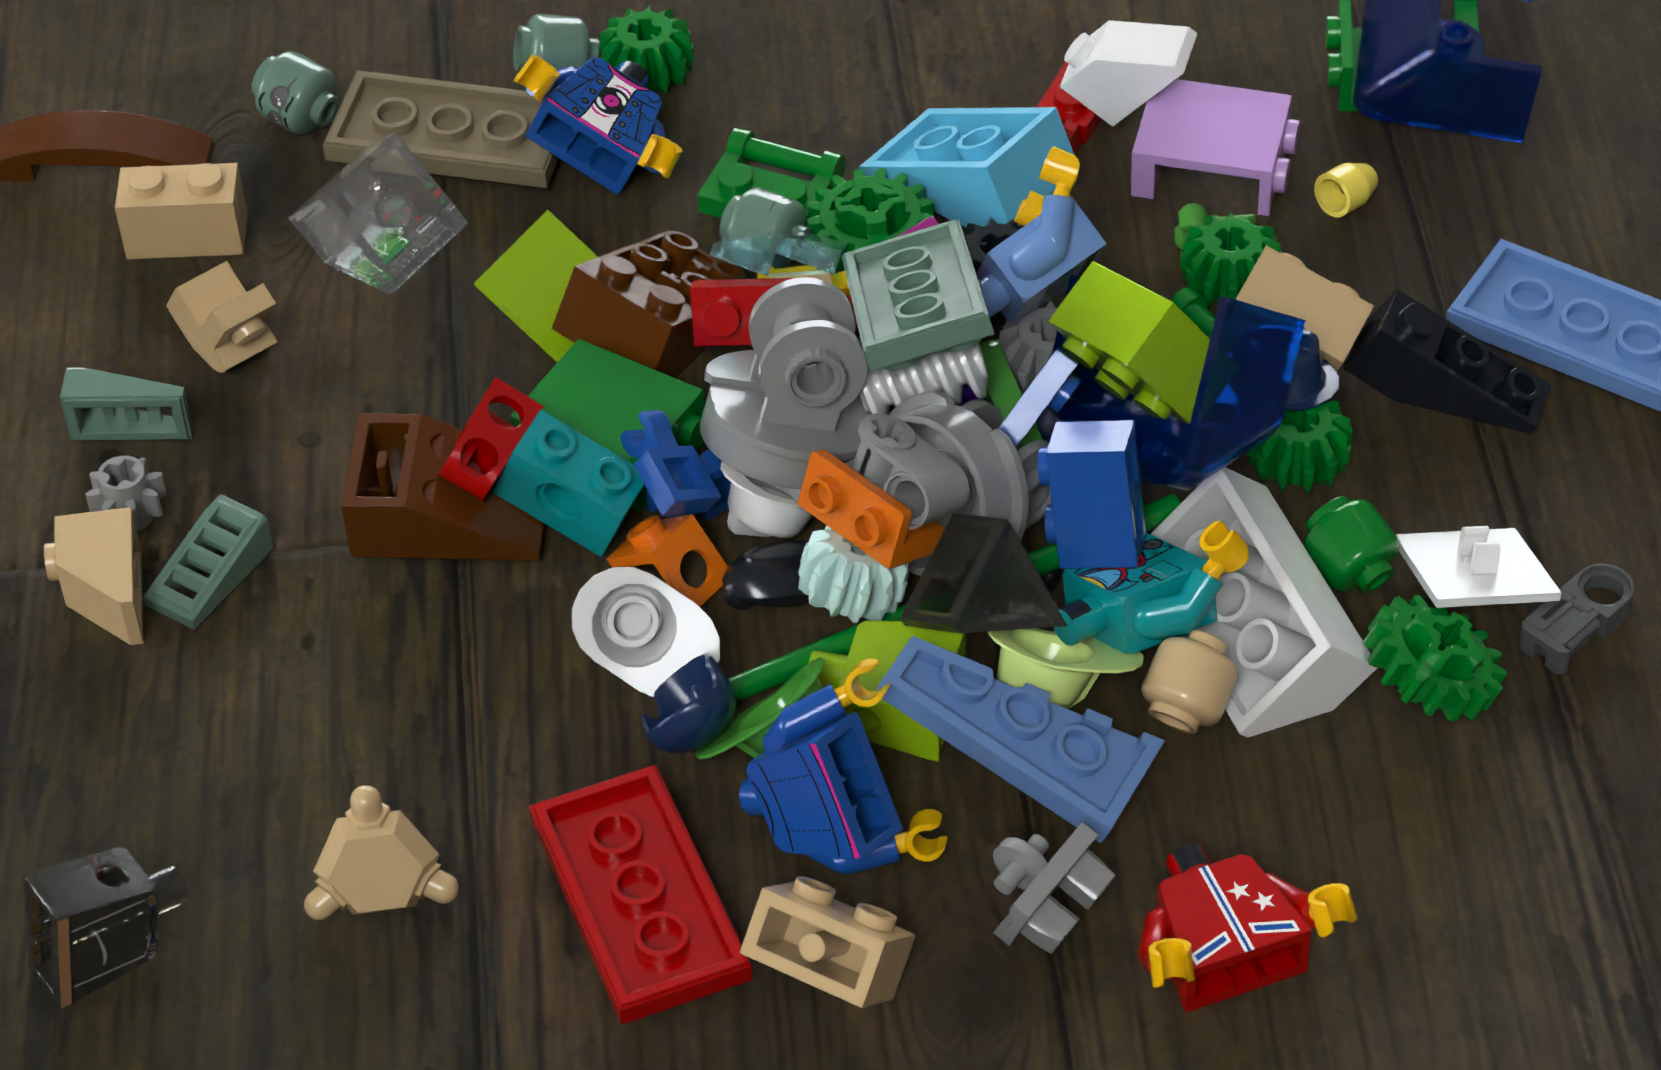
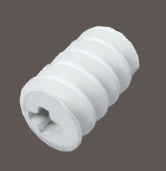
[860,343,988,415]

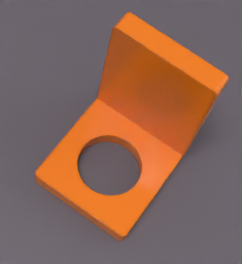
[606,514,728,607]

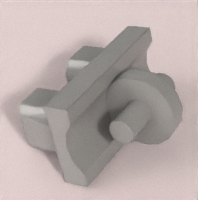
[993,822,1115,954]

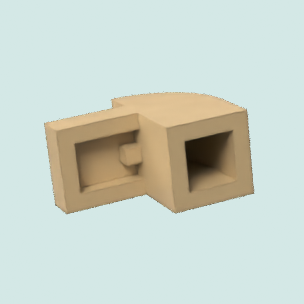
[166,261,278,372]

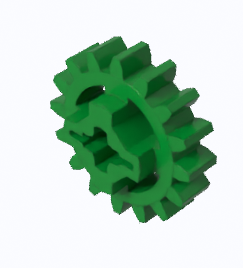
[807,168,934,271]
[1363,595,1507,722]

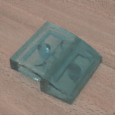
[710,230,847,276]

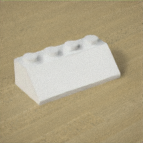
[1151,464,1377,738]

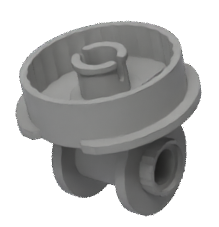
[700,277,870,489]
[889,390,1052,580]

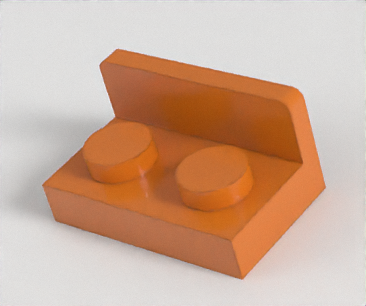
[797,449,947,569]

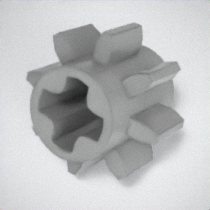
[85,456,167,531]

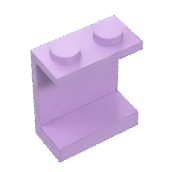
[1131,79,1300,216]

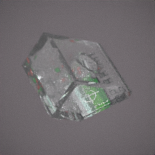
[288,132,469,295]

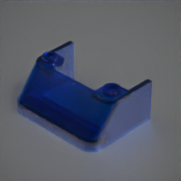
[1353,0,1542,143]
[1035,275,1306,490]

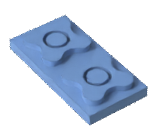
[1446,239,1661,412]

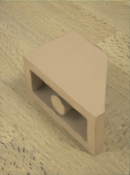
[44,507,144,645]

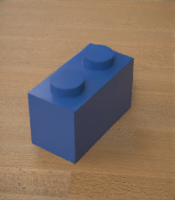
[1038,420,1146,569]

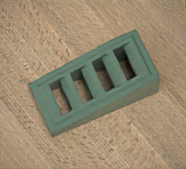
[60,367,194,440]
[143,494,274,630]

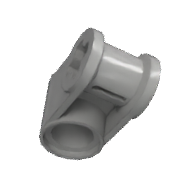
[846,413,970,529]

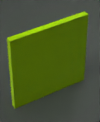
[474,210,598,362]

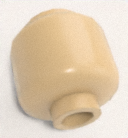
[1141,630,1239,734]

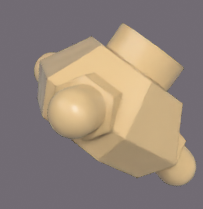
[304,785,459,920]

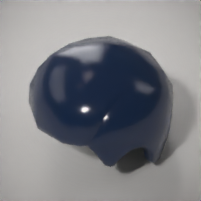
[641,653,737,754]

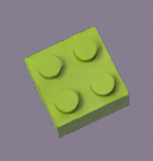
[1048,261,1237,427]

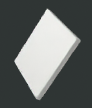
[1396,526,1561,608]

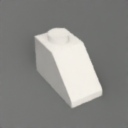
[1060,20,1197,127]

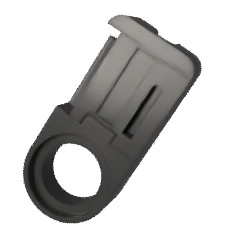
[1519,563,1634,674]

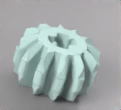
[798,525,909,623]

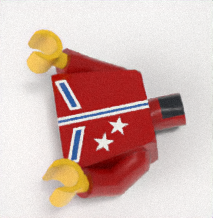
[1138,843,1358,1013]

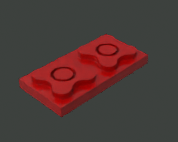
[529,764,753,1025]

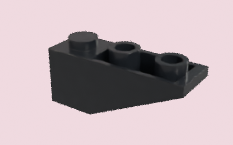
[1344,289,1552,434]

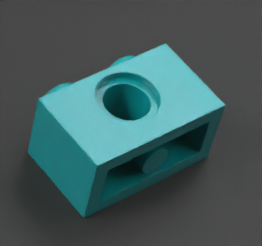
[493,409,645,557]

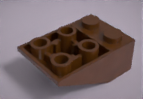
[552,230,749,377]
[341,413,545,561]

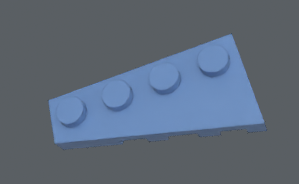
[875,636,1165,843]

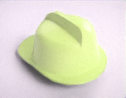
[987,621,1144,709]

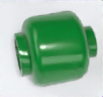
[1304,496,1400,594]

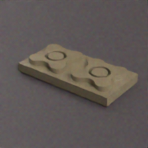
[323,70,559,188]

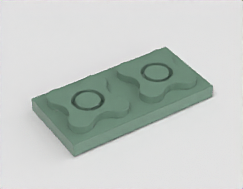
[842,219,994,372]

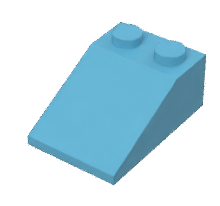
[859,107,1080,227]

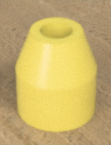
[1314,163,1378,218]

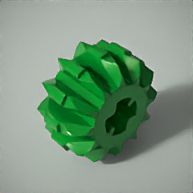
[598,5,695,95]
[1180,210,1283,308]
[1246,401,1353,494]

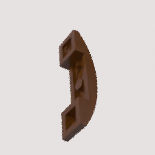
[0,110,214,182]

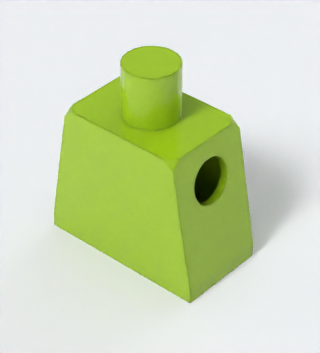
[809,620,966,762]

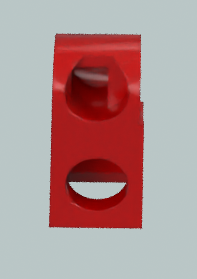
[438,377,544,502]

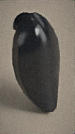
[722,541,809,610]

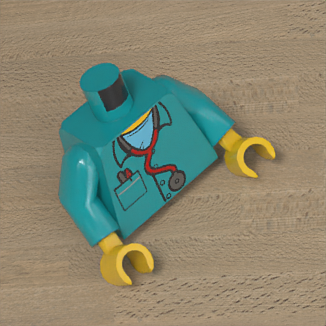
[1052,521,1249,654]

